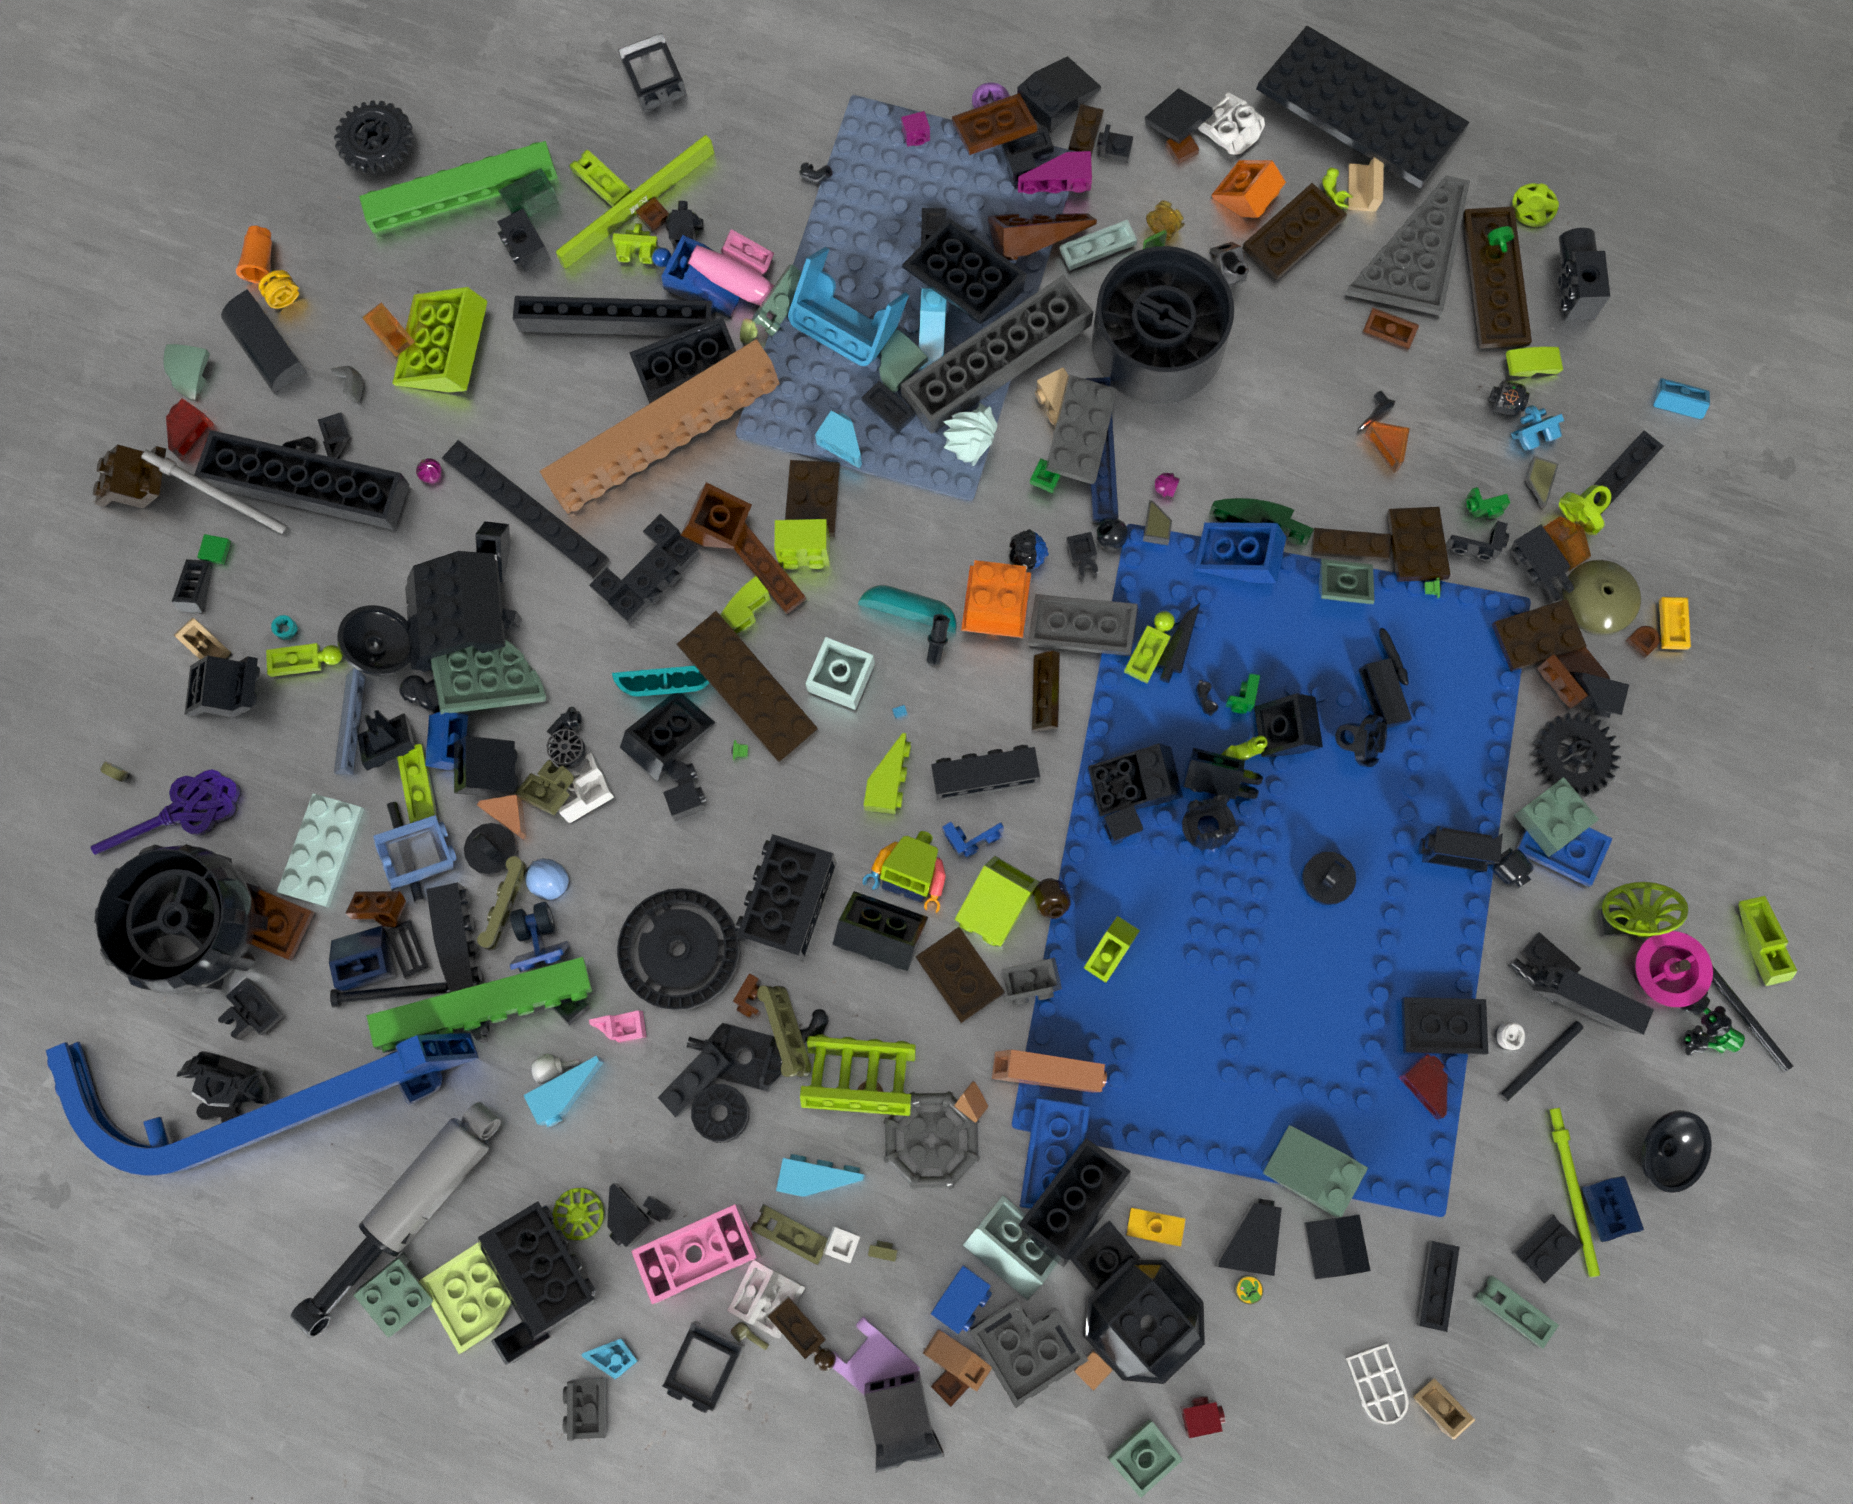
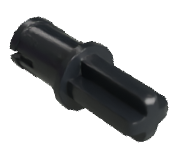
[926,614,950,665]

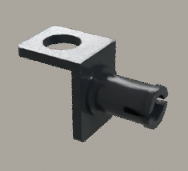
[1210,242,1249,285]

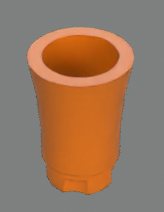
[236,225,272,283]

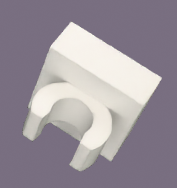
[823,1226,860,1263]

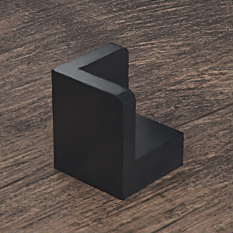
[1102,805,1143,846]

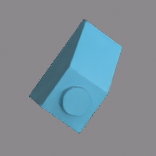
[815,411,862,468]

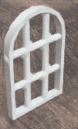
[1345,1343,1409,1425]

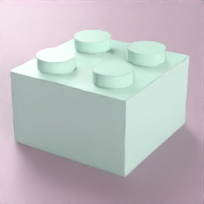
[805,637,875,710]

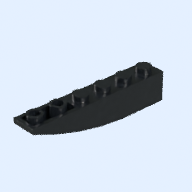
[426,882,490,1043]

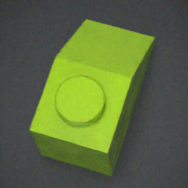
[1084,916,1140,983]

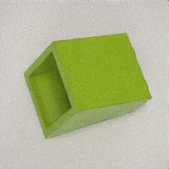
[954,856,1040,947]

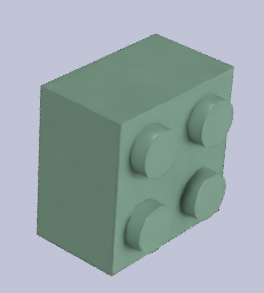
[1514,777,1599,857]

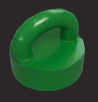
[1487,226,1514,253]

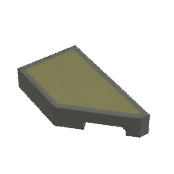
[1525,456,1559,508]
[1143,500,1172,545]

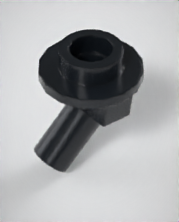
[547,707,582,737]

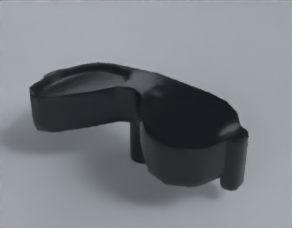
[282,436,316,451]
[1196,680,1219,716]

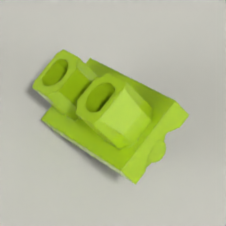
[612,223,660,264]

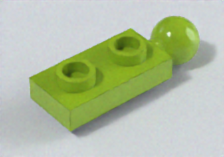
[1124,611,1175,683]
[266,643,342,677]

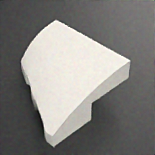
[558,752,614,823]

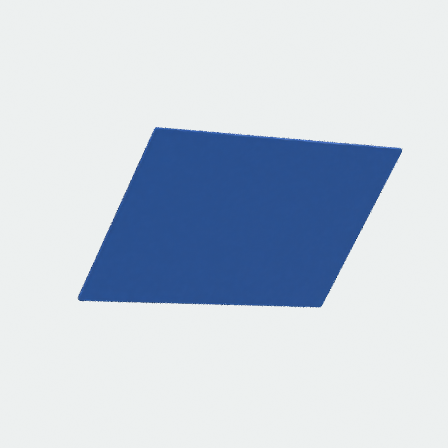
[1012,524,1531,1217]

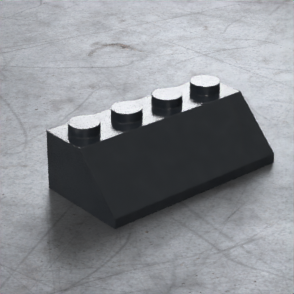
[629,317,736,404]
[1019,1138,1131,1268]

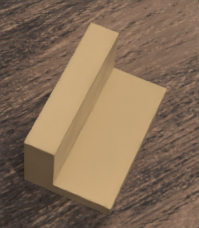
[1347,157,1384,211]

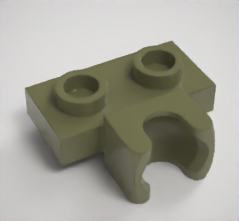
[515,760,574,816]

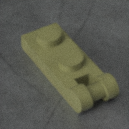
[750,1204,828,1265]

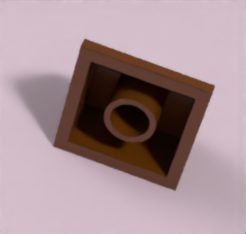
[681,482,752,549]

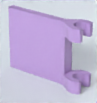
[833,1316,920,1396]

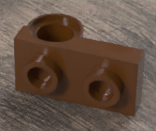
[346,891,406,927]

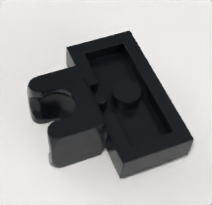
[218,978,283,1040]

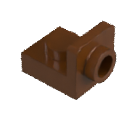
[733,973,761,1018]

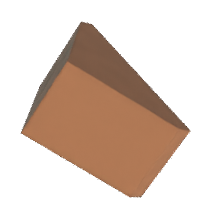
[477,795,526,840]

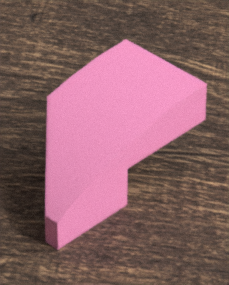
[589,1010,647,1043]

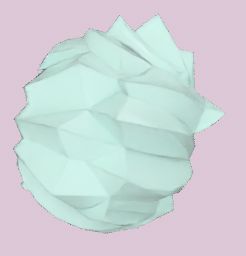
[943,402,997,466]

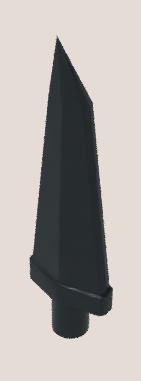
[1157,603,1200,683]

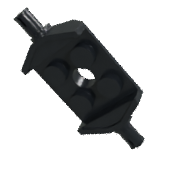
[686,1023,802,1092]

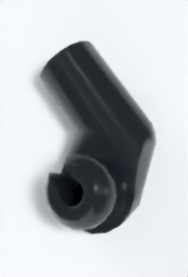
[800,1009,829,1042]

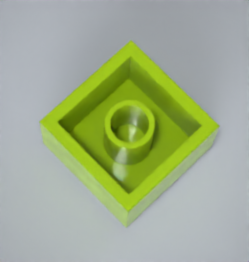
[774,519,830,569]

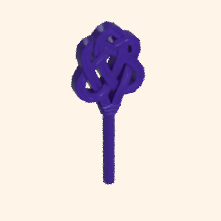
[90,769,240,855]

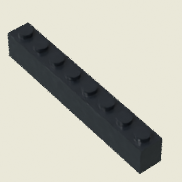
[512,296,716,336]

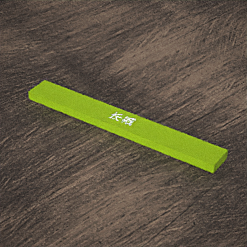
[556,135,714,269]

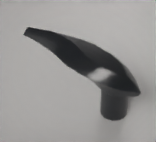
[1358,391,1395,431]

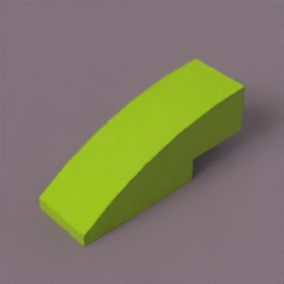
[720,576,770,635]
[1738,896,1797,986]

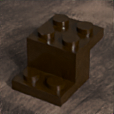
[93,444,166,508]

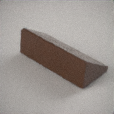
[1363,307,1419,349]

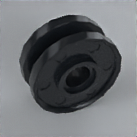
[691,1084,750,1143]

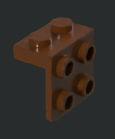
[1537,647,1610,709]

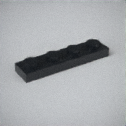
[1594,430,1664,515]

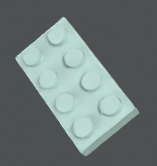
[277,794,364,908]

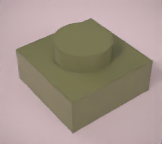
[868,1240,898,1262]

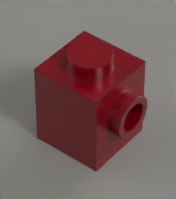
[1180,1396,1226,1439]

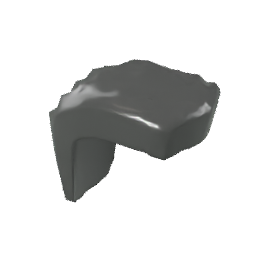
[331,366,364,402]

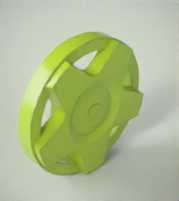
[1511,183,1559,227]

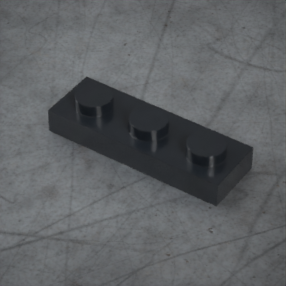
[658,1041,733,1118]
[1417,1241,1460,1332]

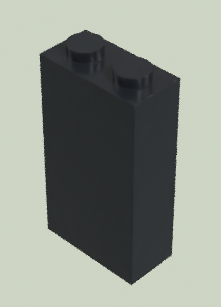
[1533,966,1654,1035]

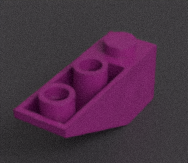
[1018,151,1092,194]

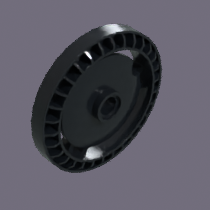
[617,888,740,1011]

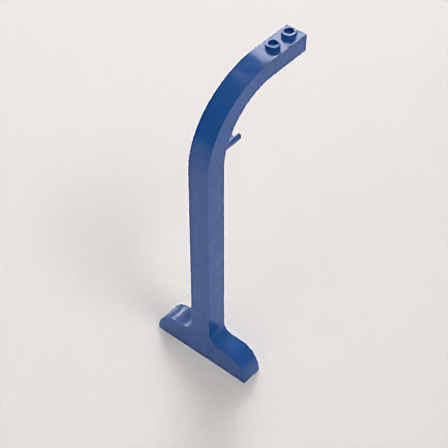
[45,1033,479,1176]

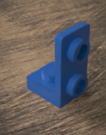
[942,822,1004,858]

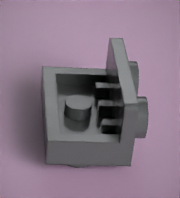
[1002,957,1062,1005]
[562,1378,606,1441]

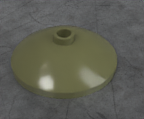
[1562,560,1641,635]

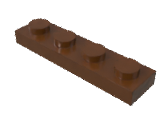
[733,523,807,614]

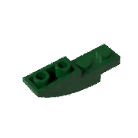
[1209,498,1314,546]

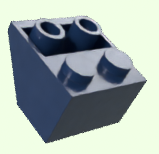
[329,925,396,992]

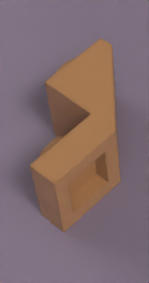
[923,1329,992,1392]

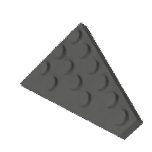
[1346,176,1470,316]

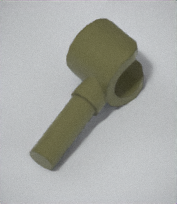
[731,1322,769,1350]

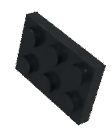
[1402,997,1489,1055]

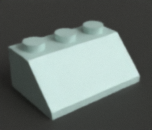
[963,1196,1057,1301]

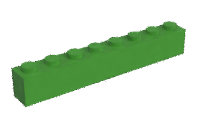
[359,141,558,233]
[366,957,593,1053]

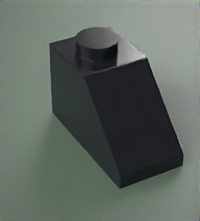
[475,521,510,583]
[1569,672,1629,718]
[607,1183,655,1248]

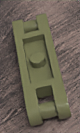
[477,856,527,951]
[757,985,811,1077]

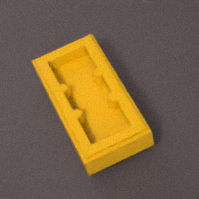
[1659,597,1691,650]
[1126,1208,1186,1247]

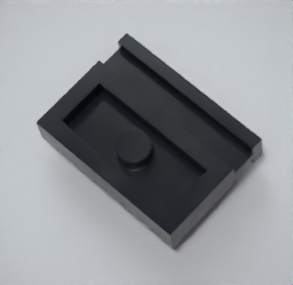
[1512,1214,1583,1284]

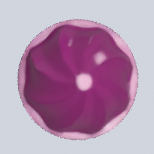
[416,458,442,483]
[1155,473,1180,498]

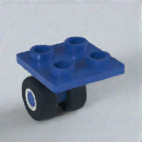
[510,902,569,972]

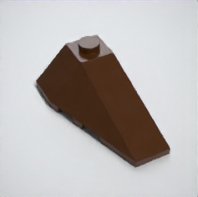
[988,213,1097,260]

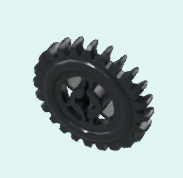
[334,100,414,174]
[1532,712,1622,797]

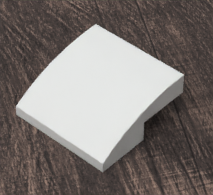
[727,1260,805,1339]

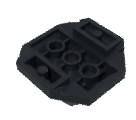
[1083,1258,1205,1384]

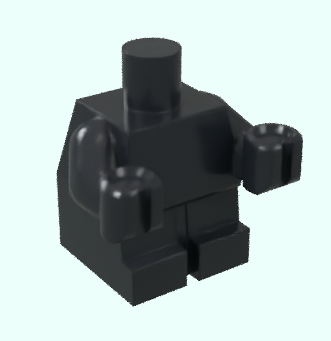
[665,201,704,244]

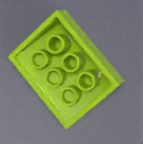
[392,287,488,393]

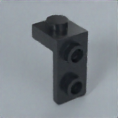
[1446,521,1509,561]

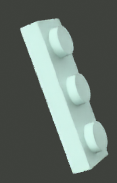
[1060,220,1137,271]

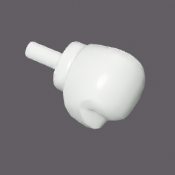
[531,1054,579,1084]

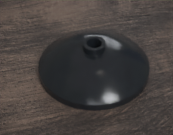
[337,605,412,676]
[1641,1110,1712,1193]

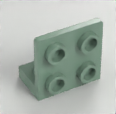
[353,1252,433,1337]

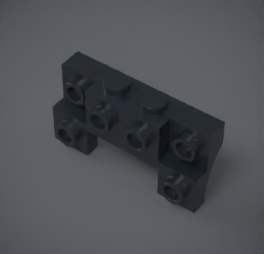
[589,513,700,625]

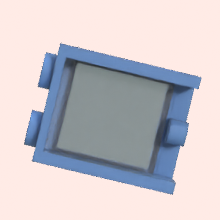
[373,815,457,891]

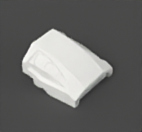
[1197,92,1265,154]

